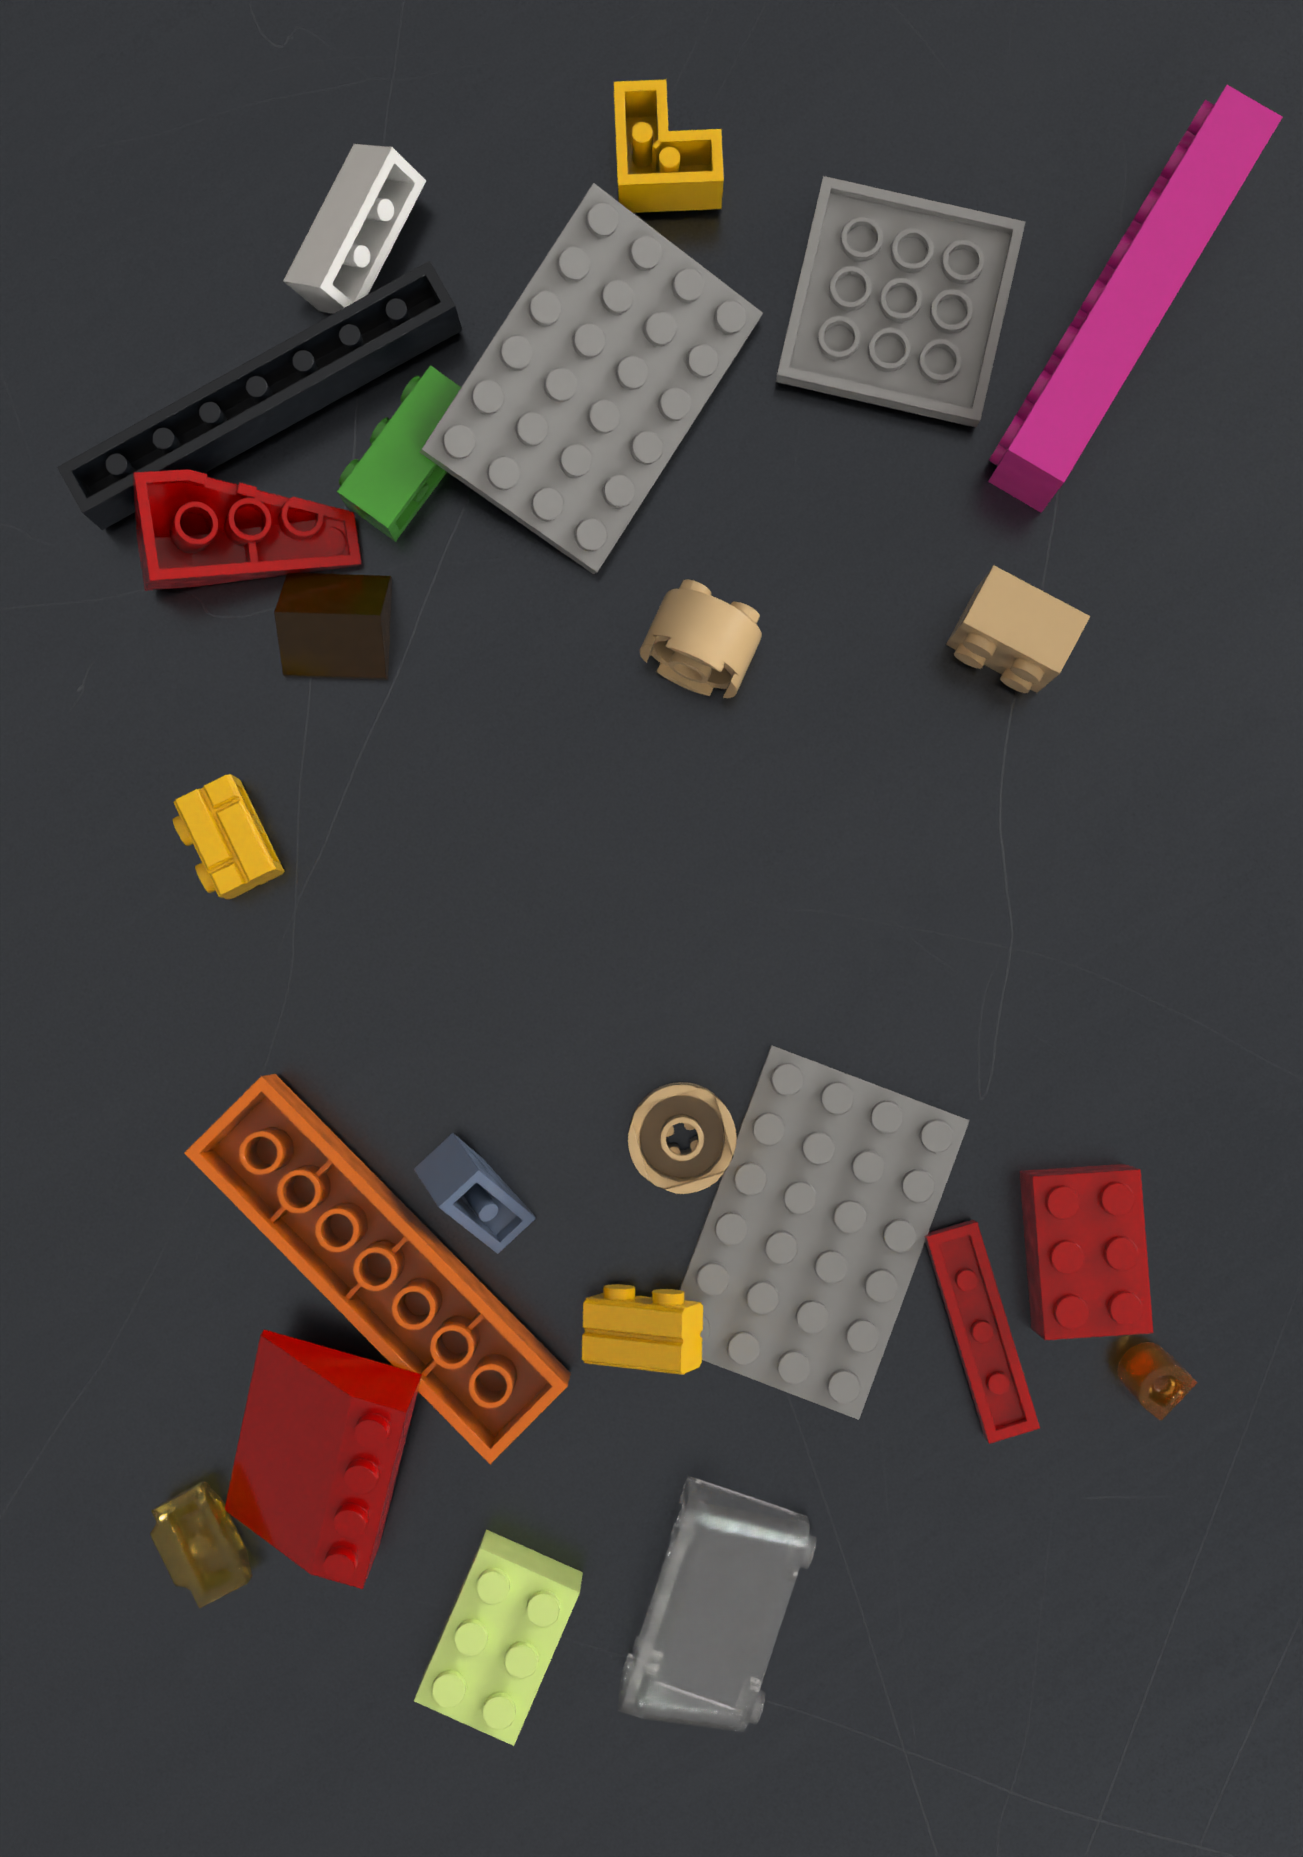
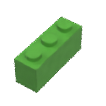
[337,365,461,542]

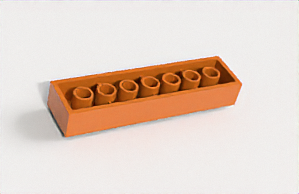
[184,1074,571,1464]

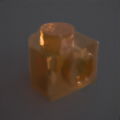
[1118,1342,1198,1421]

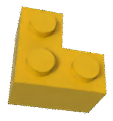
[614,79,724,213]

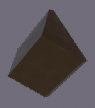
[274,573,392,680]

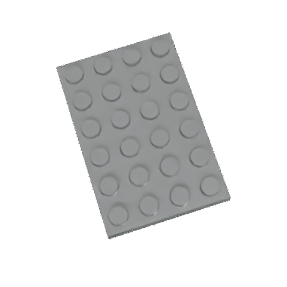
[420,183,763,574]
[679,1045,970,1420]

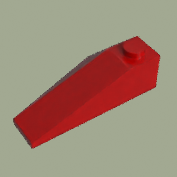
[133,469,361,591]

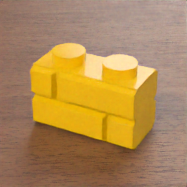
[172,774,285,900]
[582,1284,703,1375]

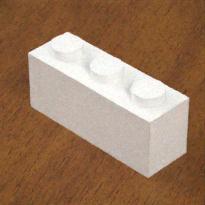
[283,144,426,314]

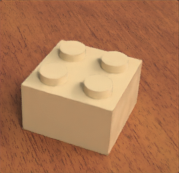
[946,565,1090,693]

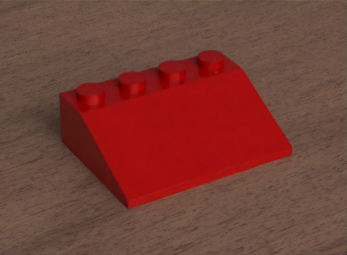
[224,1329,422,1589]

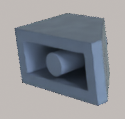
[414,1133,536,1254]

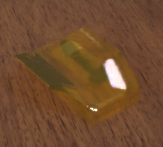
[150,1481,253,1608]

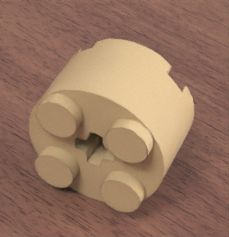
[640,579,762,698]
[628,1082,737,1194]

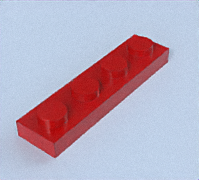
[925,1219,1040,1444]

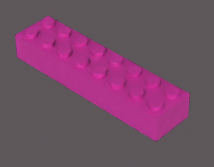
[988,85,1283,513]

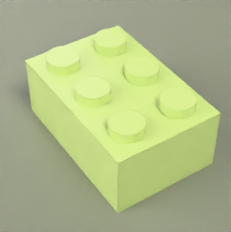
[414,1529,583,1746]

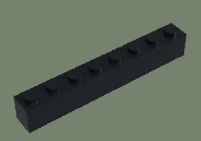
[57,261,462,530]

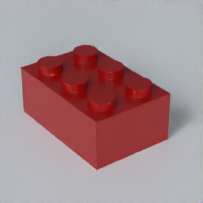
[1020,1164,1153,1340]

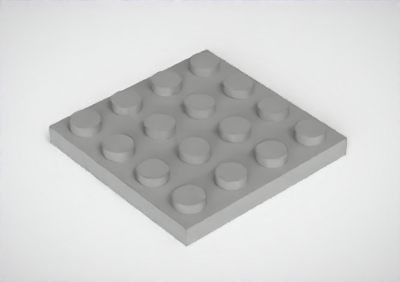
[776,176,1026,428]

